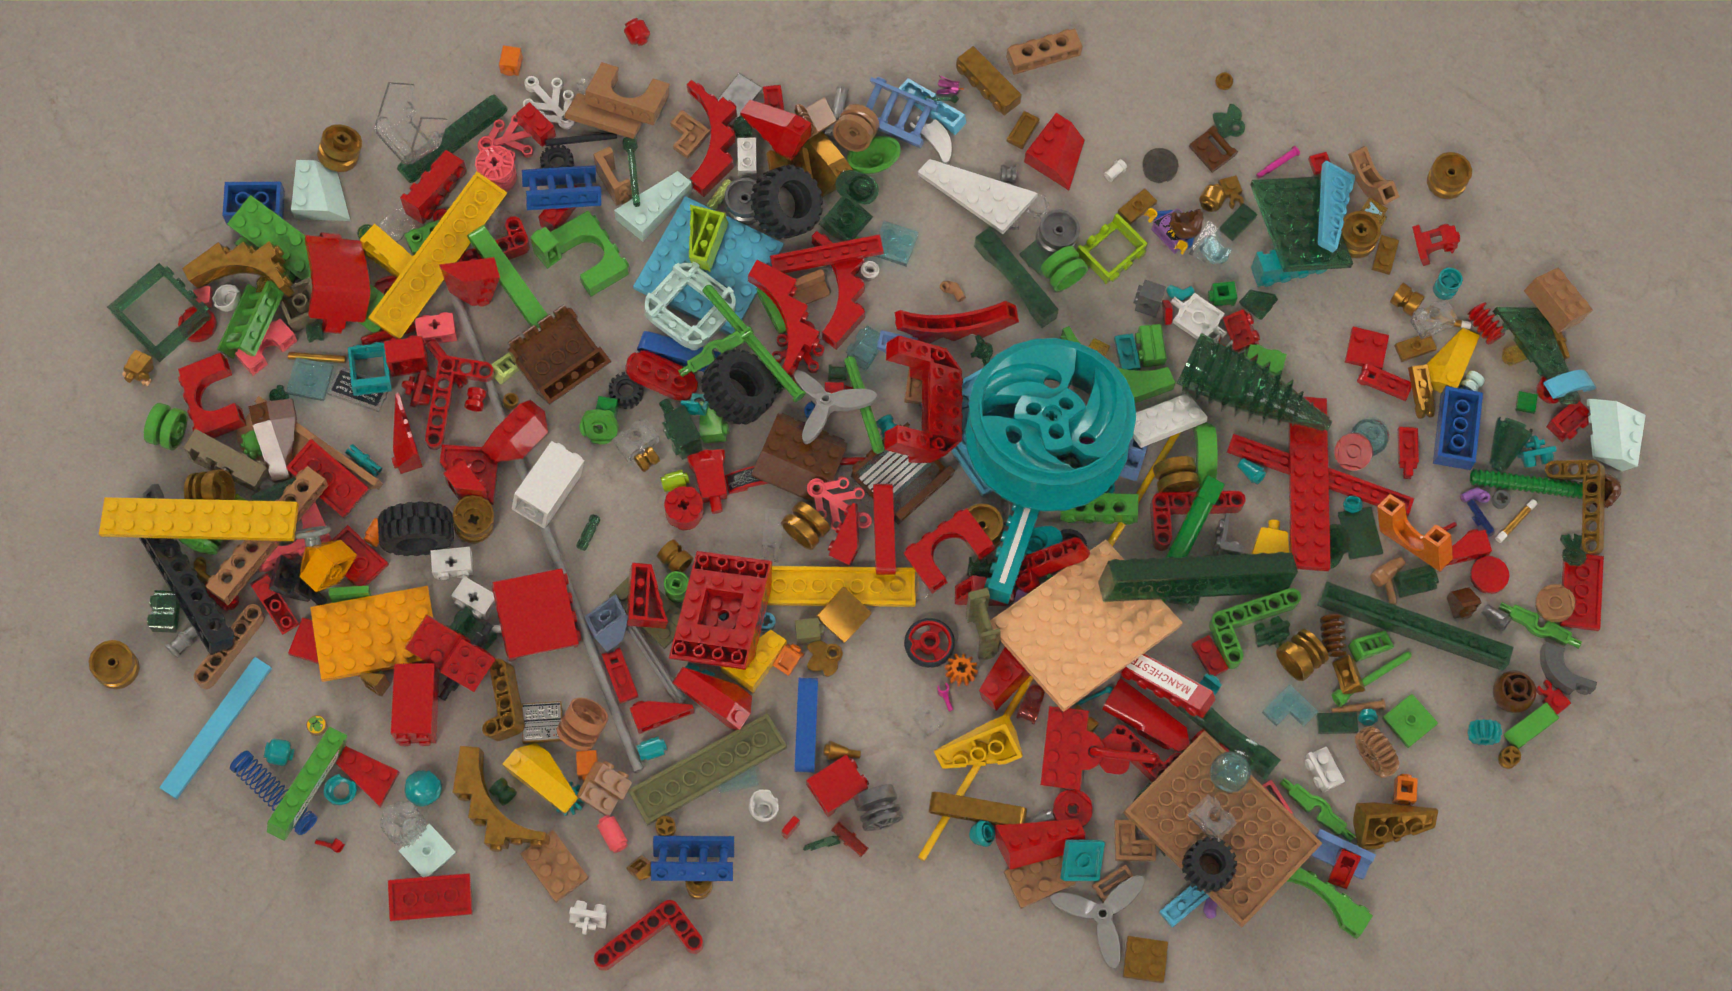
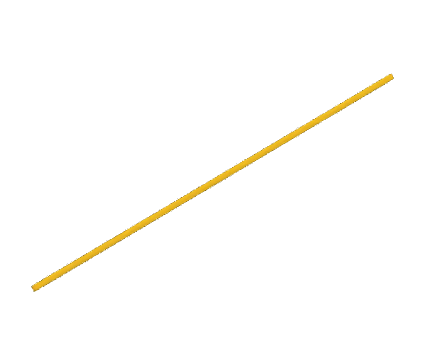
[918,432,1181,861]

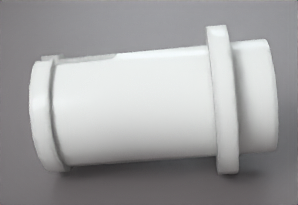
[1104,159,1127,182]

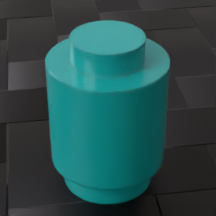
[636,736,667,761]

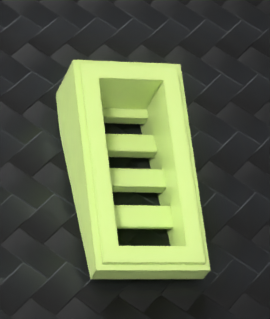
[489,353,519,384]

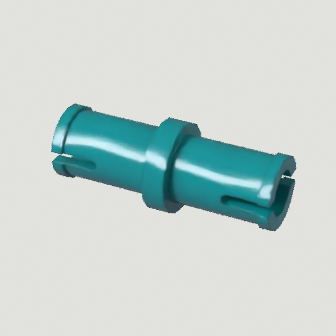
[345,444,383,477]

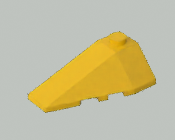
[1426,328,1480,393]
[502,743,578,814]

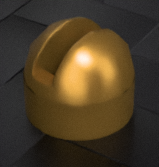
[503,393,519,410]

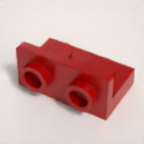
[1223,309,1260,353]

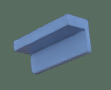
[1311,829,1376,879]

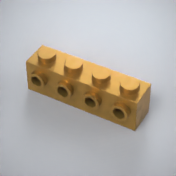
[956,46,1022,116]

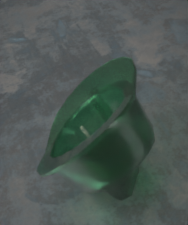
[835,170,879,205]
[1330,524,1352,569]

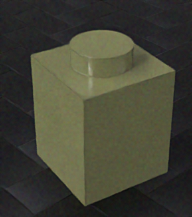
[795,618,824,645]

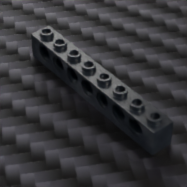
[139,538,235,655]

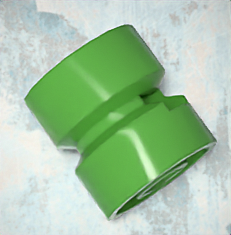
[664,571,689,604]

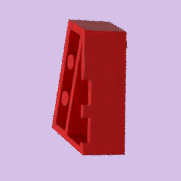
[626,563,668,629]

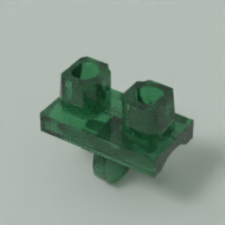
[1254,616,1290,649]

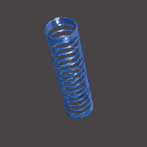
[230,751,318,835]

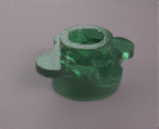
[269,385,289,401]

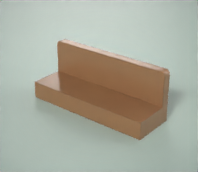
[790,269,830,305]

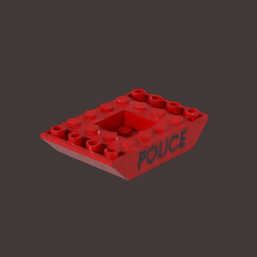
[669,551,772,670]

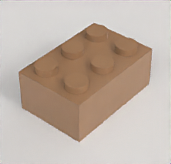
[1524,267,1593,333]

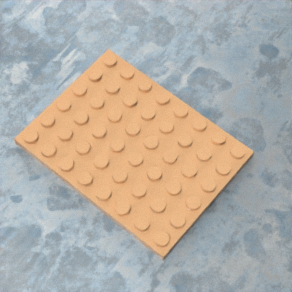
[990,540,1183,712]

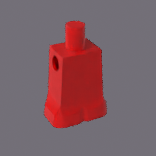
[687,449,727,514]

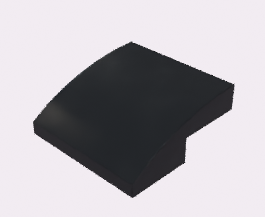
[269,555,313,602]

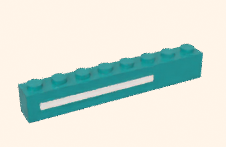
[984,503,1040,604]

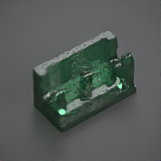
[1393,565,1439,598]

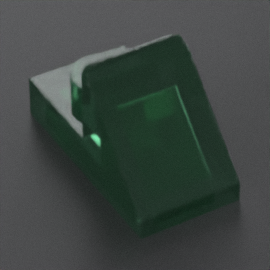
[1239,289,1278,320]

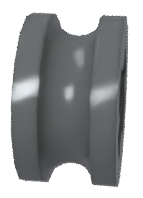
[1491,490,1511,509]

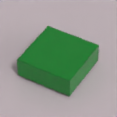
[1515,391,1538,414]

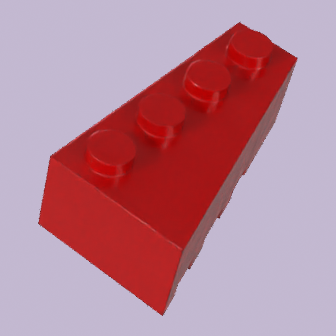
[979,647,1031,711]

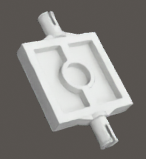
[1171,293,1227,343]

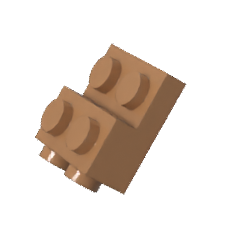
[577,761,632,816]

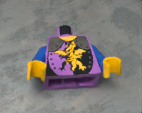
[1144,208,1195,255]

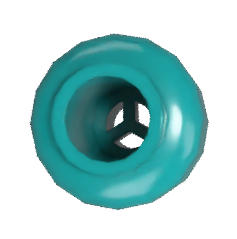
[263,738,294,766]

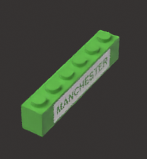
[267,726,347,841]

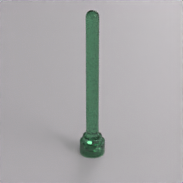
[623,137,640,207]

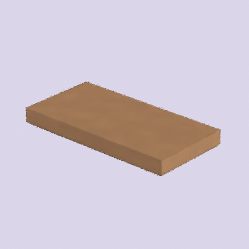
[565,93,643,139]

